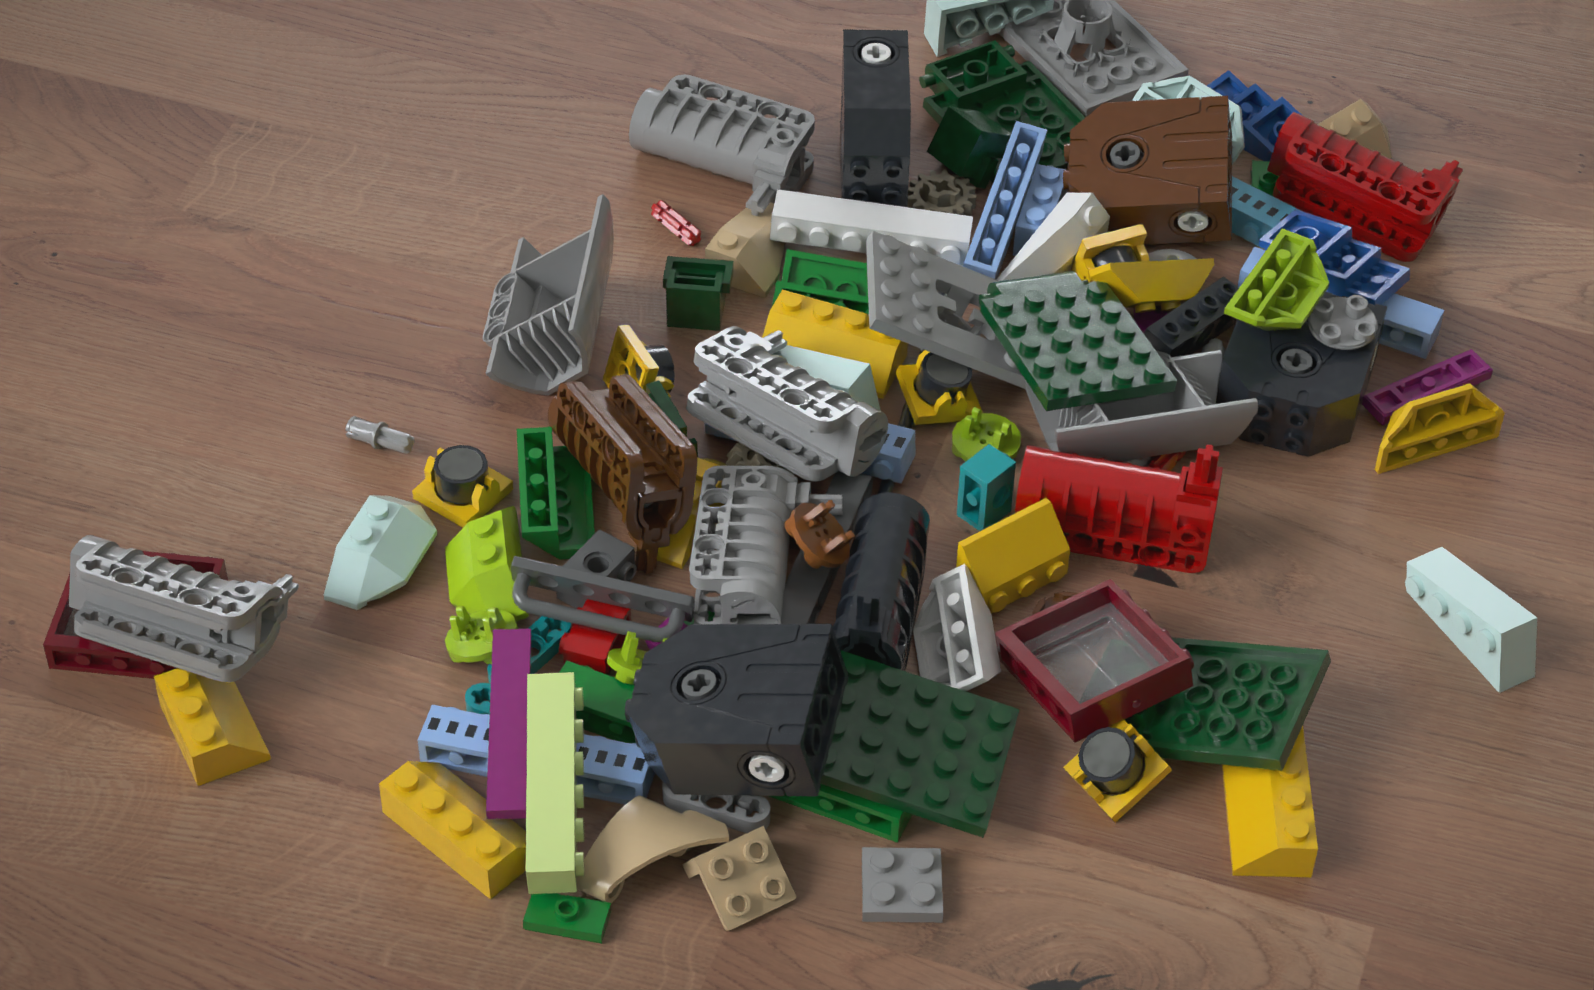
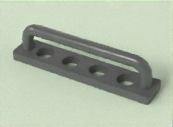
[511,556,695,642]

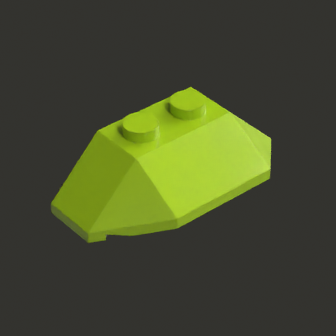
[1224,228,1329,331]
[445,505,529,621]

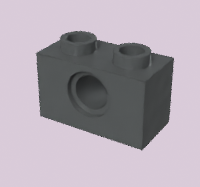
[556,529,637,608]

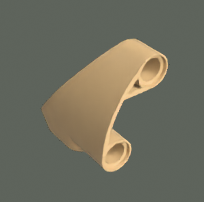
[577,795,729,903]

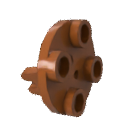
[784,500,855,569]

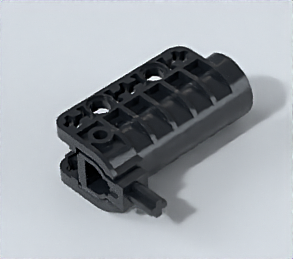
[833,493,930,671]

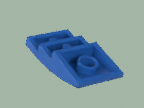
[1207,70,1303,162]
[1259,209,1410,305]

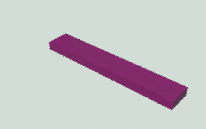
[486,629,531,819]

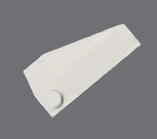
[996,192,1110,281]

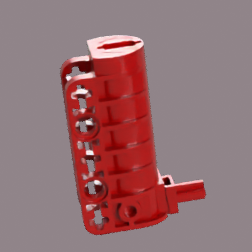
[1267,112,1463,262]
[1015,445,1223,573]

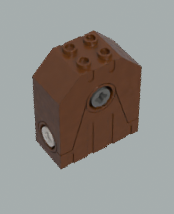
[1063,96,1233,245]

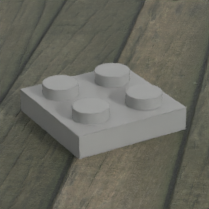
[862,847,943,923]

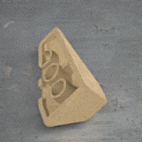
[705,202,785,298]

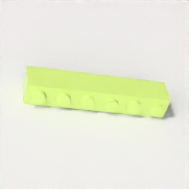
[526,672,585,894]

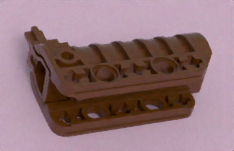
[548,374,698,574]

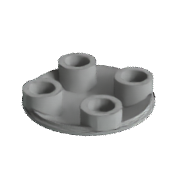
[1308,295,1378,350]

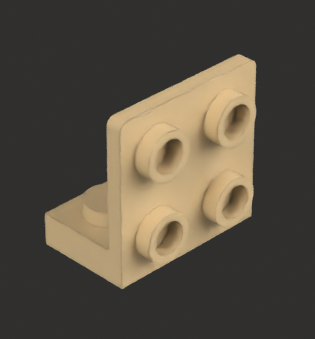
[682,826,796,931]

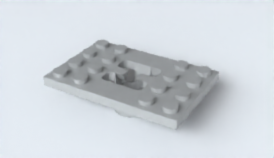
[998,0,1189,118]
[866,230,1026,389]

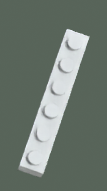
[770,189,973,266]

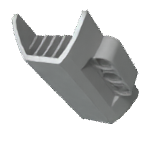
[483,194,614,396]
[1025,350,1258,462]

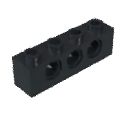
[1144,276,1239,358]

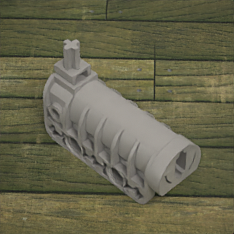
[629,74,815,216]
[686,326,888,481]
[689,466,843,624]
[69,535,299,682]

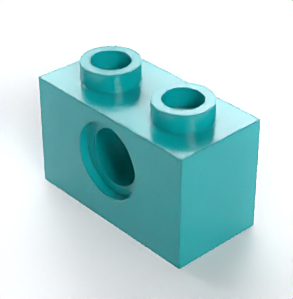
[956,444,1016,531]

